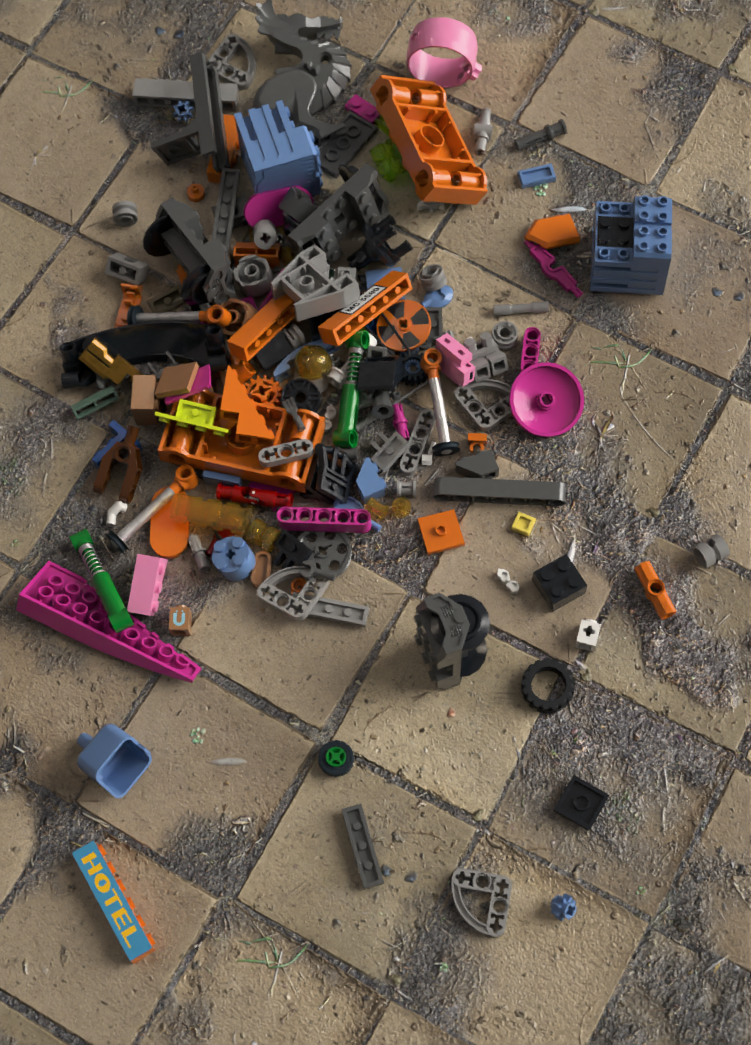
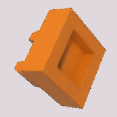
[468,433,487,453]

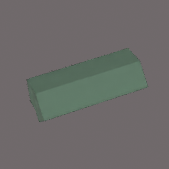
[70,385,119,420]

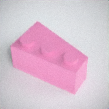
[127,554,168,616]

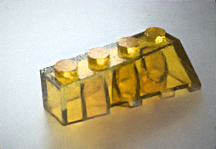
[170,493,255,534]

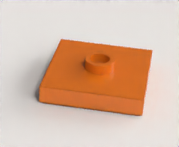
[417,509,465,555]

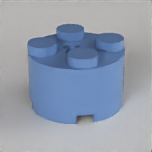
[212,536,256,581]

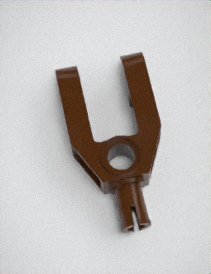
[93,425,142,504]

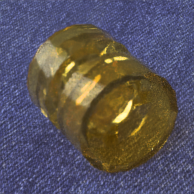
[245,518,281,553]

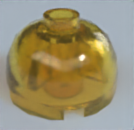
[294,345,332,381]

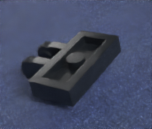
[273,529,314,570]

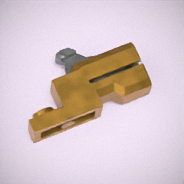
[78,338,144,389]

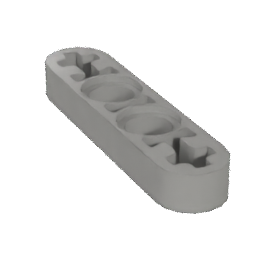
[400,409,436,476]

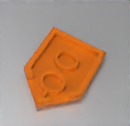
[524,213,580,250]

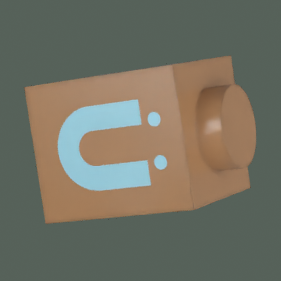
[169,605,192,636]

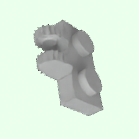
[370,431,411,473]

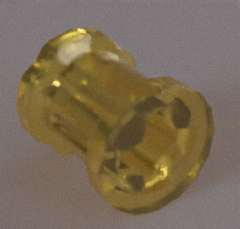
[364,497,389,521]

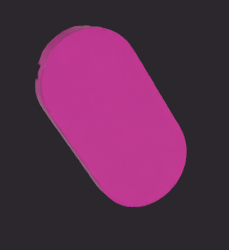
[243,185,313,227]

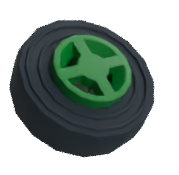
[318,740,354,777]

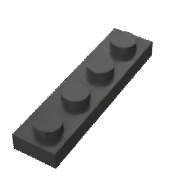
[342,804,384,890]

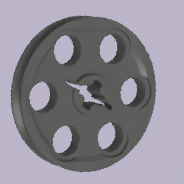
[296,531,352,581]

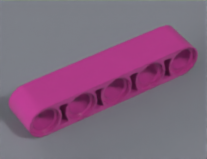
[276,507,372,533]

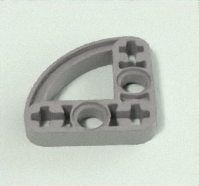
[208,34,256,90]
[454,379,512,431]
[257,566,329,621]
[451,868,512,938]

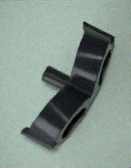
[357,275,367,294]

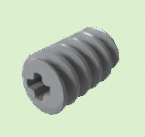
[254,220,277,250]

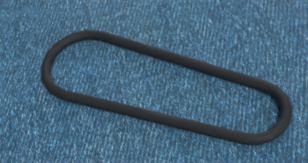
[364,313,411,362]

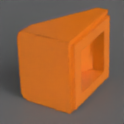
[120,283,143,295]

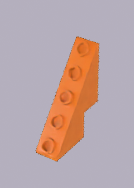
[220,365,275,447]

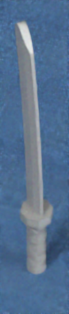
[356,372,441,432]

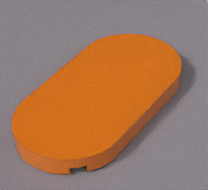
[150,486,190,559]

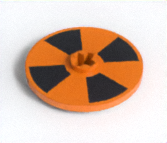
[377,300,431,352]

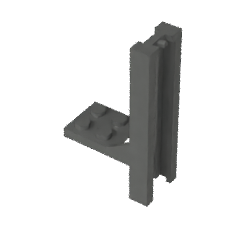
[150,51,230,172]

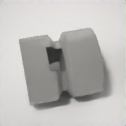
[693,534,730,569]

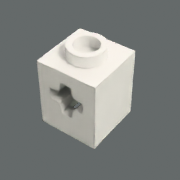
[575,619,601,652]

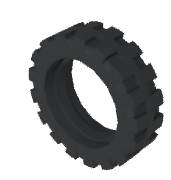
[521,658,575,713]

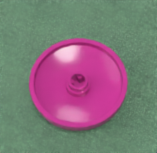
[509,362,584,438]

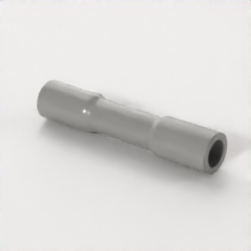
[493,301,549,316]

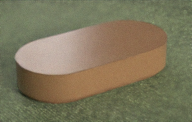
[250,551,273,589]

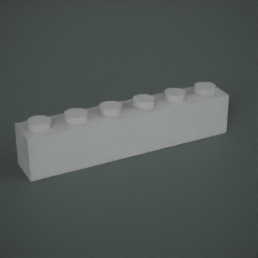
[132,78,239,112]

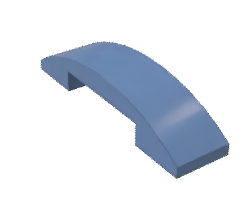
[273,339,339,383]

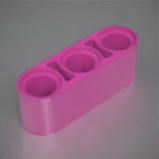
[520,327,541,373]

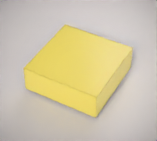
[511,511,536,537]

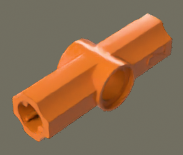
[634,561,676,620]

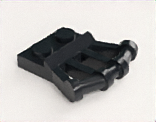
[314,443,358,504]

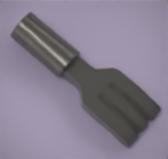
[282,397,306,432]

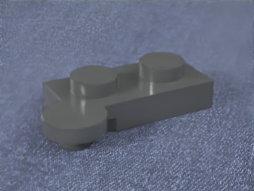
[419,307,443,350]

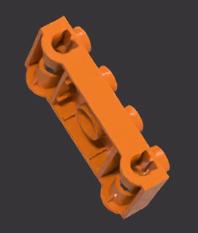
[370,75,488,205]
[157,389,326,493]

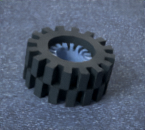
[401,350,428,387]

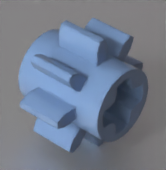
[173,101,194,123]
[551,893,576,921]

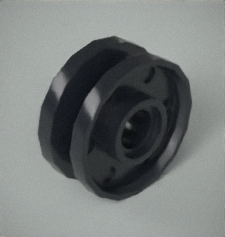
[281,378,321,413]

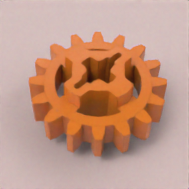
[245,375,282,406]

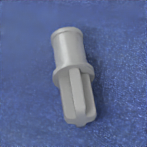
[188,534,211,572]

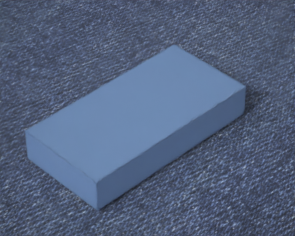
[517,164,556,189]
[202,470,242,487]

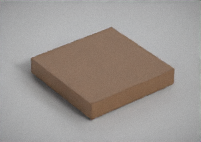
[154,362,199,399]

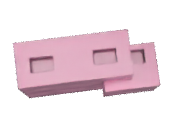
[435,333,475,387]

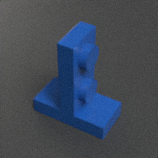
[92,420,143,470]

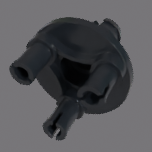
[346,214,413,272]

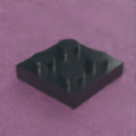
[554,775,609,832]

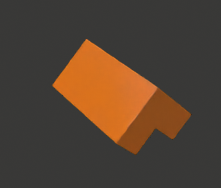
[233,242,281,268]

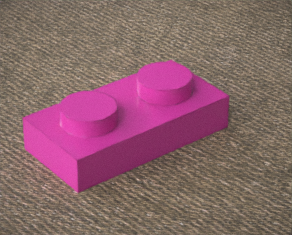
[345,94,382,125]

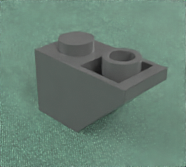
[455,449,499,479]

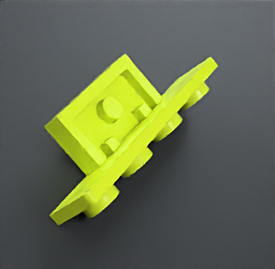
[154,399,231,437]

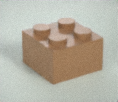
[131,375,162,425]

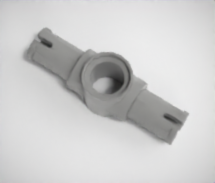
[473,108,493,156]

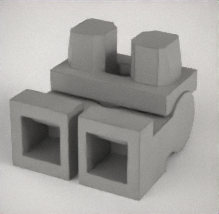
[464,331,509,383]

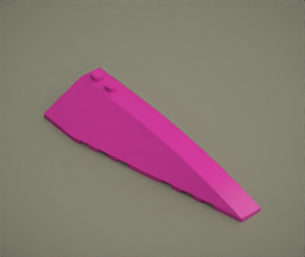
[16,561,201,683]

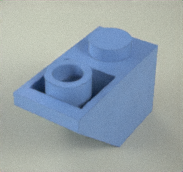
[356,457,387,505]

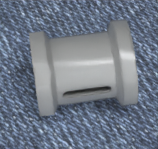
[397,480,416,497]

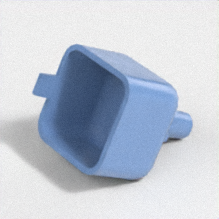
[77,724,152,798]

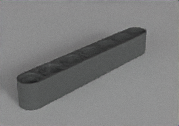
[433,477,566,506]

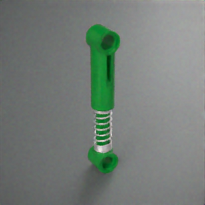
[333,330,370,448]
[69,528,134,634]

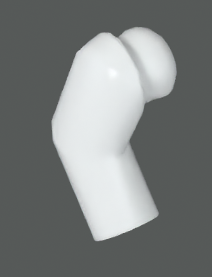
[106,501,127,527]

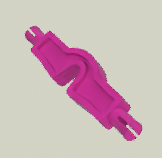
[524,240,583,298]

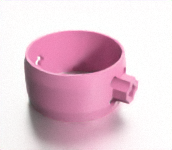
[406,17,482,88]

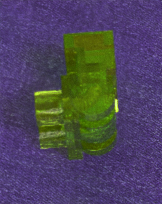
[369,137,407,183]

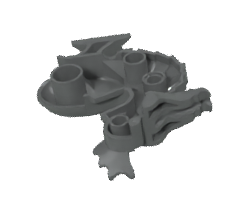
[253,0,352,146]

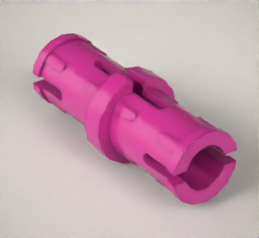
[392,403,410,441]

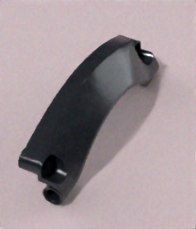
[59,321,229,389]

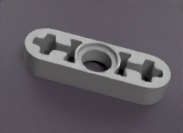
[258,439,313,468]

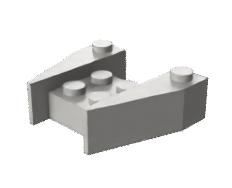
[271,244,360,321]

